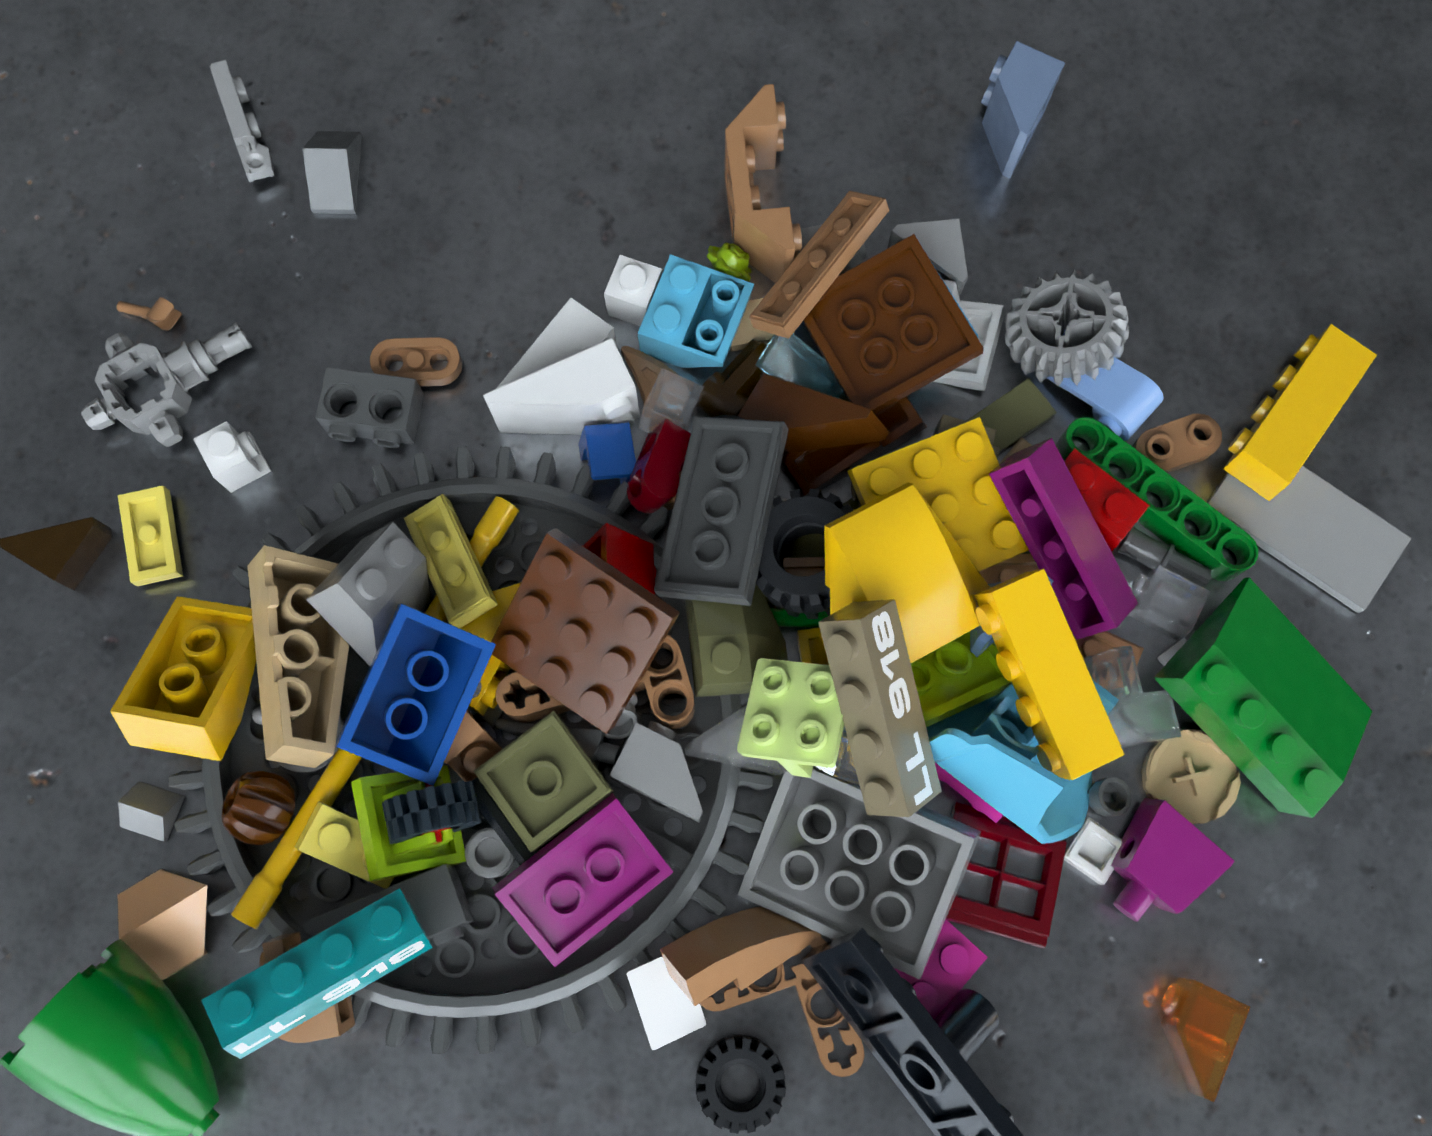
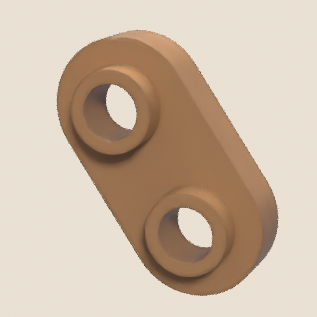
[370,337,462,386]
[1132,413,1222,473]

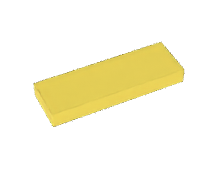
[404,494,498,629]

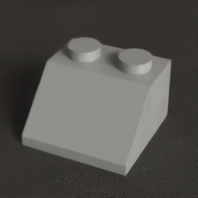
[306,522,430,666]

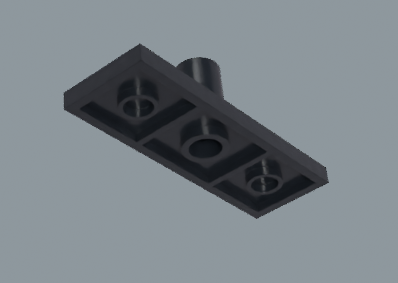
[801,928,1023,1136]

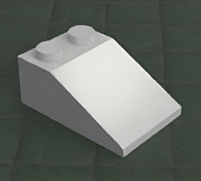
[483,338,640,435]

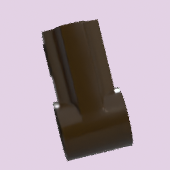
[693,339,782,417]

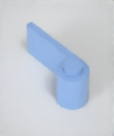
[1047,330,1164,441]

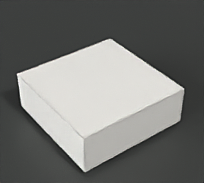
[1064,817,1122,885]

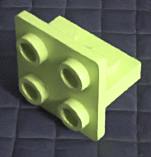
[737,658,844,778]

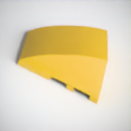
[824,482,991,665]

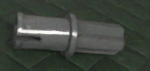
[1117,527,1211,592]

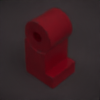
[626,418,691,513]

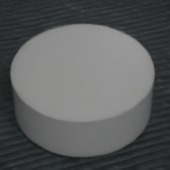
[465,828,515,878]

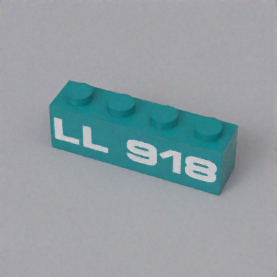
[201,888,433,1059]

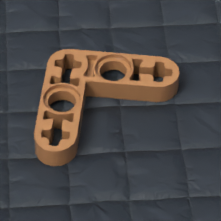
[699,937,865,1077]

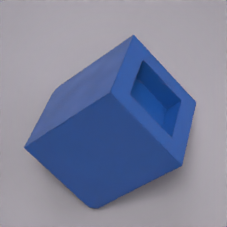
[578,422,636,484]

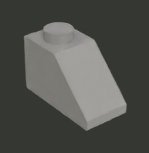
[609,721,703,823]

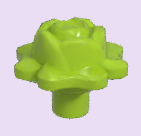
[706,242,752,282]

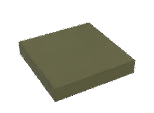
[474,711,614,852]

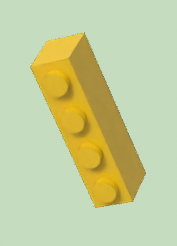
[1224,324,1377,501]
[974,569,1125,780]

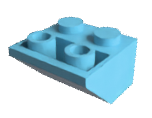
[638,254,755,368]

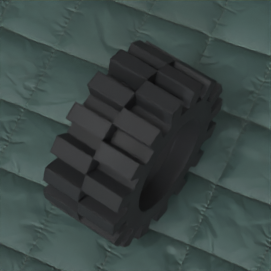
[695,1035,786,1134]

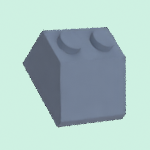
[981,41,1065,178]

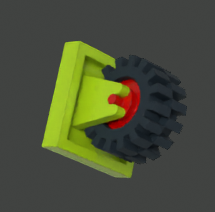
[351,765,481,881]

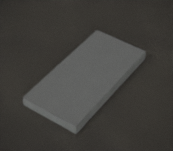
[654,417,788,606]

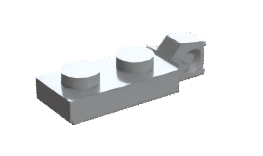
[209,60,274,182]

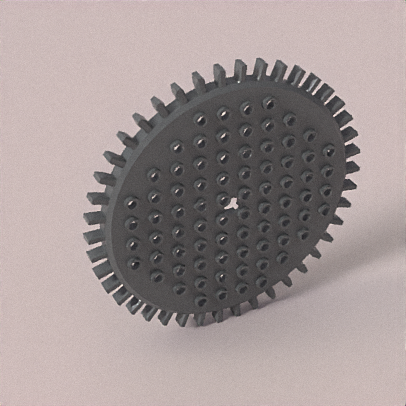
[168,446,774,1054]

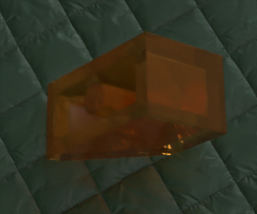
[1161,977,1251,1102]

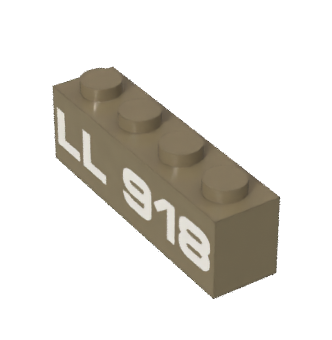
[818,599,942,817]

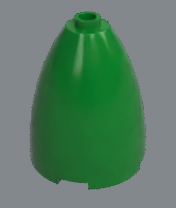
[0,939,220,1136]

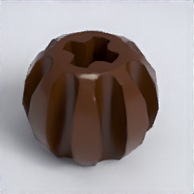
[221,770,296,845]

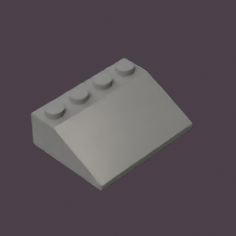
[738,766,981,980]

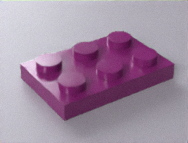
[492,793,673,967]

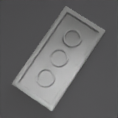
[1207,466,1412,613]

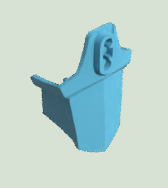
[926,642,1119,844]

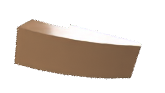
[660,906,822,1006]

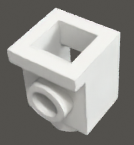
[193,421,271,493]

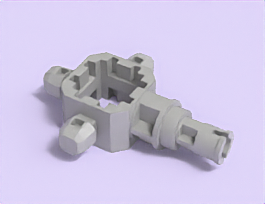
[81,322,252,447]

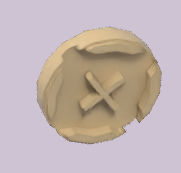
[1141,729,1241,824]

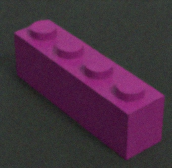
[989,438,1138,640]

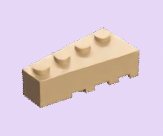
[247,545,349,768]

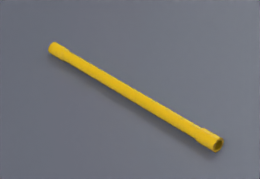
[231,496,519,929]

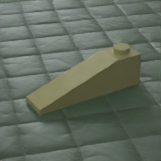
[685,584,788,697]

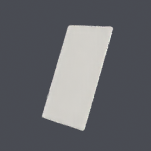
[627,956,706,1050]

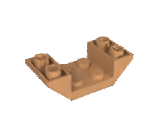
[724,84,802,283]

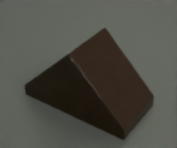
[0,517,113,590]

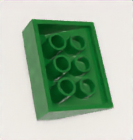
[1154,577,1372,818]

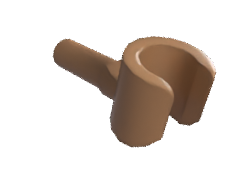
[117,297,182,331]

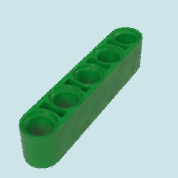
[1056,417,1258,581]

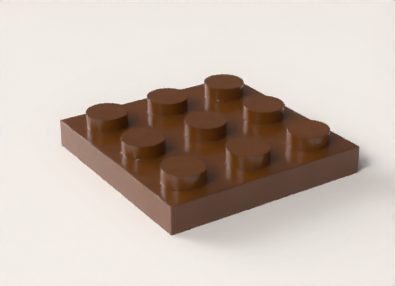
[803,234,984,413]
[491,528,680,734]

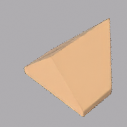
[117,869,208,980]

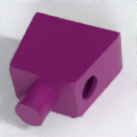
[1111,798,1235,922]

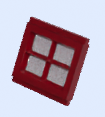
[946,802,1067,949]

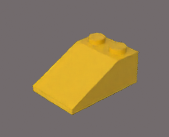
[110,596,256,761]

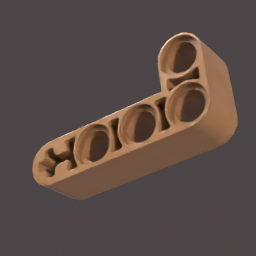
[496,635,695,729]

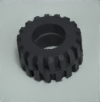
[756,488,853,619]

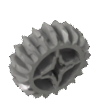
[1005,269,1129,387]

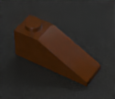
[738,373,889,453]

